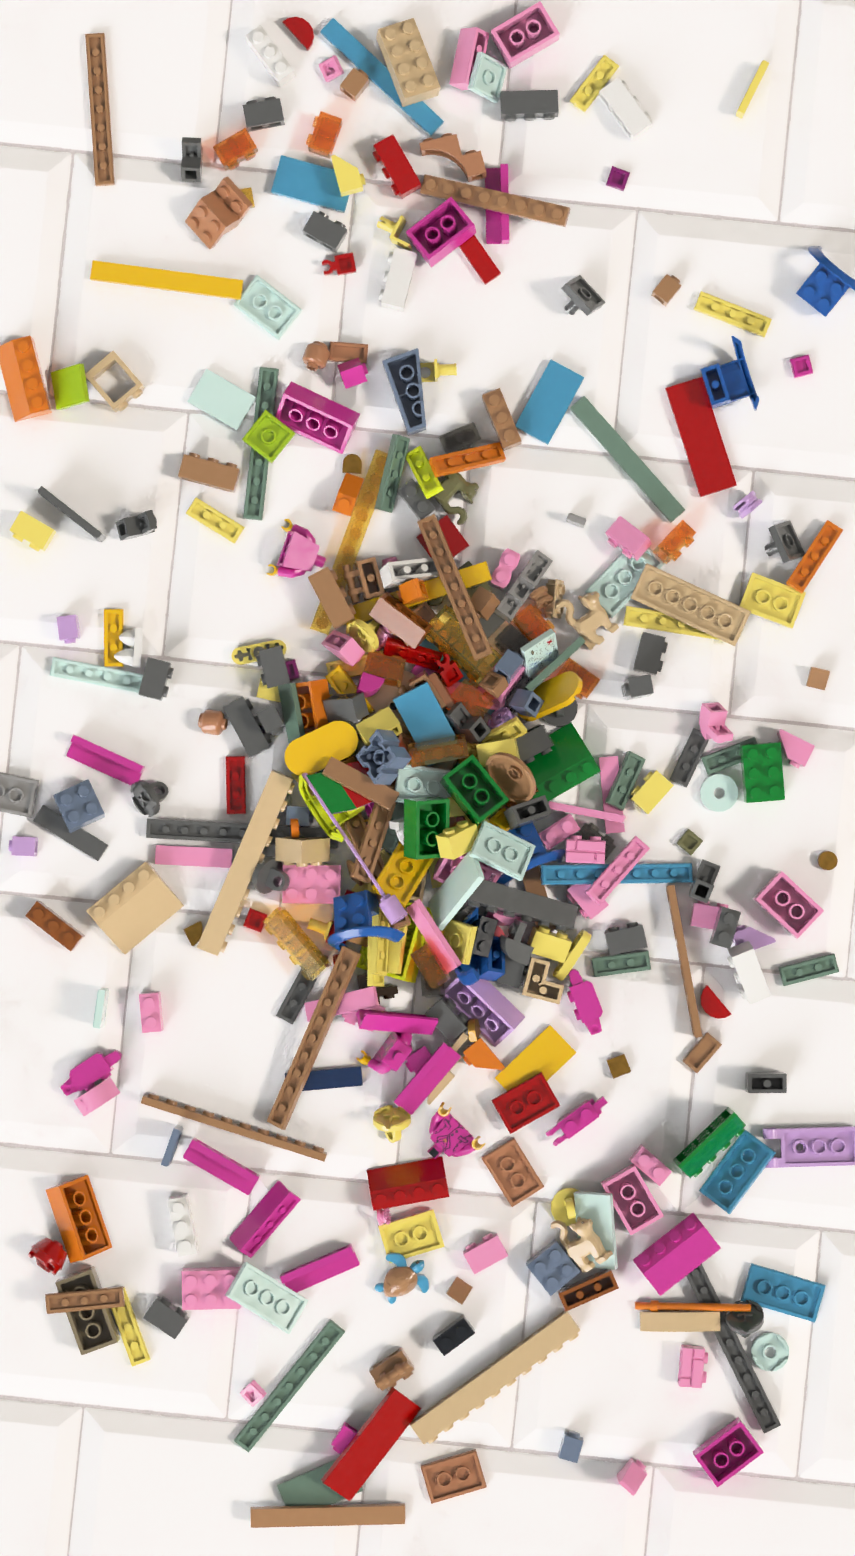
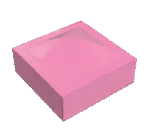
[318,55,344,82]
[240,1380,267,1407]

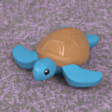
[374,1252,429,1304]

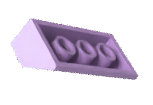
[440,977,525,1047]

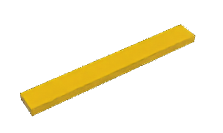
[90,260,244,300]
[346,561,492,626]

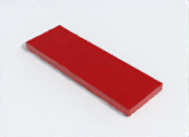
[665,377,737,498]
[321,1387,422,1501]

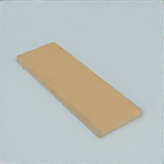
[630,563,751,646]

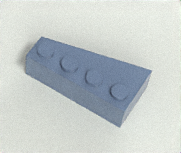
[382,348,426,436]

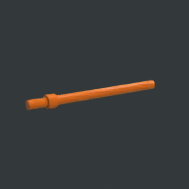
[635,1300,751,1312]

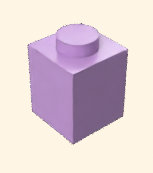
[56,615,81,644]
[9,836,38,857]

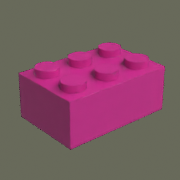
[406,197,477,268]
[692,1417,764,1488]

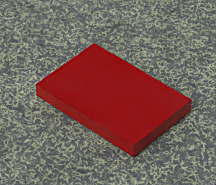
[491,1072,560,1134]

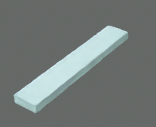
[49,657,143,693]

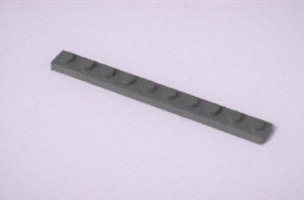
[146,818,338,848]
[686,1264,781,1434]

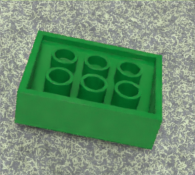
[526,722,601,801]
[673,1107,746,1179]

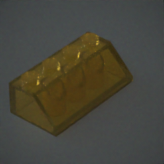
[425,605,502,684]
[263,907,333,981]

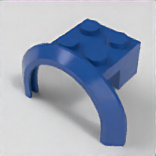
[796,246,855,317]
[700,336,760,411]
[496,822,566,886]
[327,890,405,951]
[454,908,505,986]

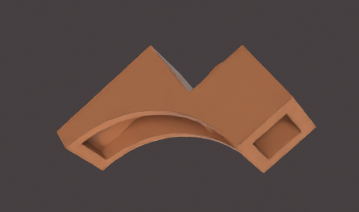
[419,133,486,182]

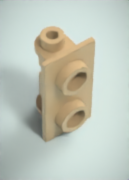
[543,579,565,619]

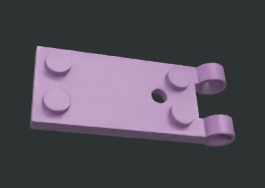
[763,1126,855,1168]

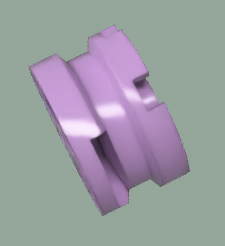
[732,491,763,519]
[487,707,516,730]

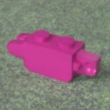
[566,969,603,1035]
[60,1050,122,1096]
[545,1096,608,1146]

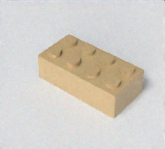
[376,18,441,107]

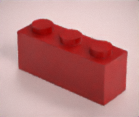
[372,134,421,199]

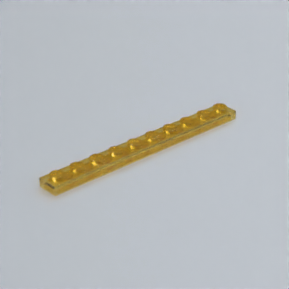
[310,449,388,635]

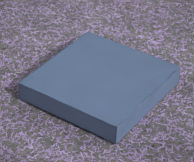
[161,1125,184,1167]

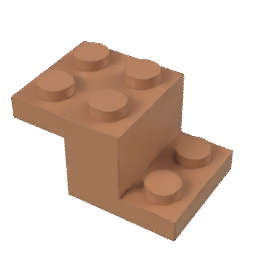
[185,176,253,249]

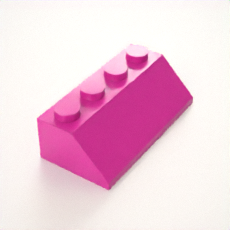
[275,381,360,454]
[633,1213,721,1296]

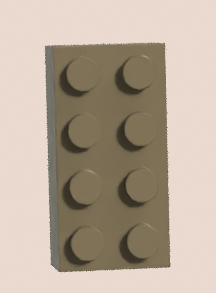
[55,1266,120,1356]

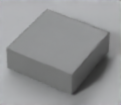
[566,513,586,528]

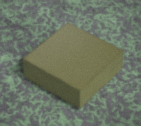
[676,829,703,856]

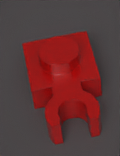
[322,252,357,276]
[434,652,464,688]

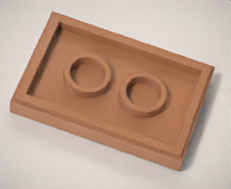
[481,1138,544,1207]
[420,1449,487,1504]

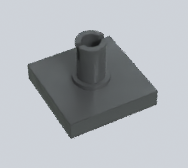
[561,275,606,316]
[764,520,805,563]

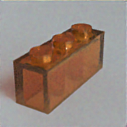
[408,734,469,768]

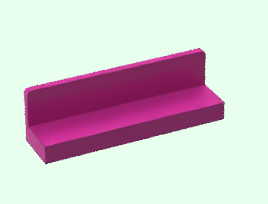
[485,164,509,244]
[67,734,145,785]
[356,1009,438,1035]
[394,1042,461,1115]
[183,1137,260,1195]
[229,1180,301,1258]
[280,1244,360,1293]

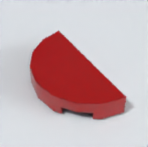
[282,17,314,51]
[700,985,732,1019]

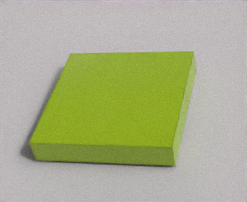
[50,363,90,410]
[242,409,296,463]

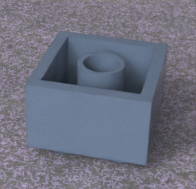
[53,779,105,833]
[526,1239,581,1296]

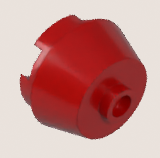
[28,1237,67,1276]

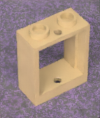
[85,350,145,412]

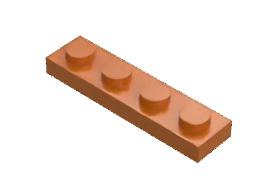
[429,442,506,478]
[786,520,843,594]

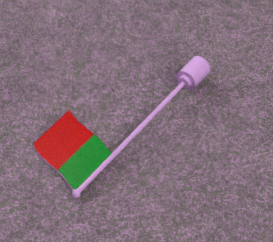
[302,761,408,925]

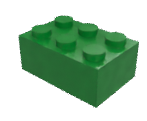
[740,742,785,803]
[440,754,509,826]
[404,796,450,860]

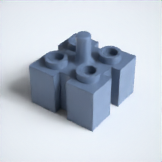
[356,729,412,785]

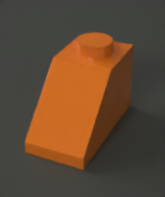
[332,472,364,516]
[397,578,429,605]
[462,1037,505,1070]

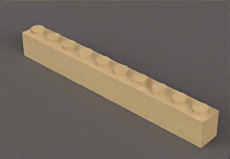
[197,769,295,956]
[410,1310,581,1444]

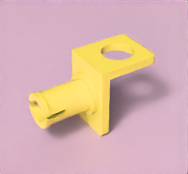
[377,215,413,251]
[420,359,457,382]
[307,918,346,944]

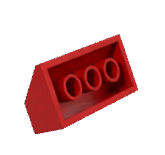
[367,1156,449,1211]

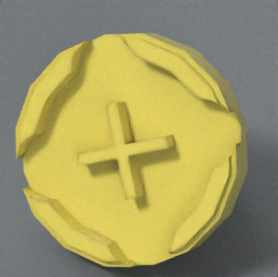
[346,619,382,654]
[373,1105,411,1143]
[551,1188,579,1226]

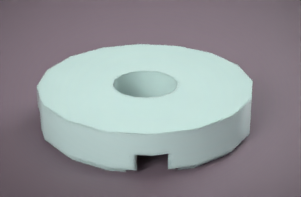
[700,774,738,812]
[751,1332,789,1371]

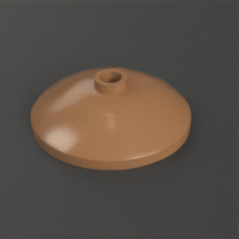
[485,752,536,803]

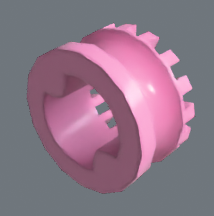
[377,1208,391,1225]

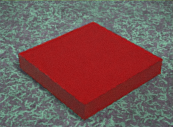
[416,515,469,558]

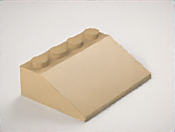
[86,862,184,954]

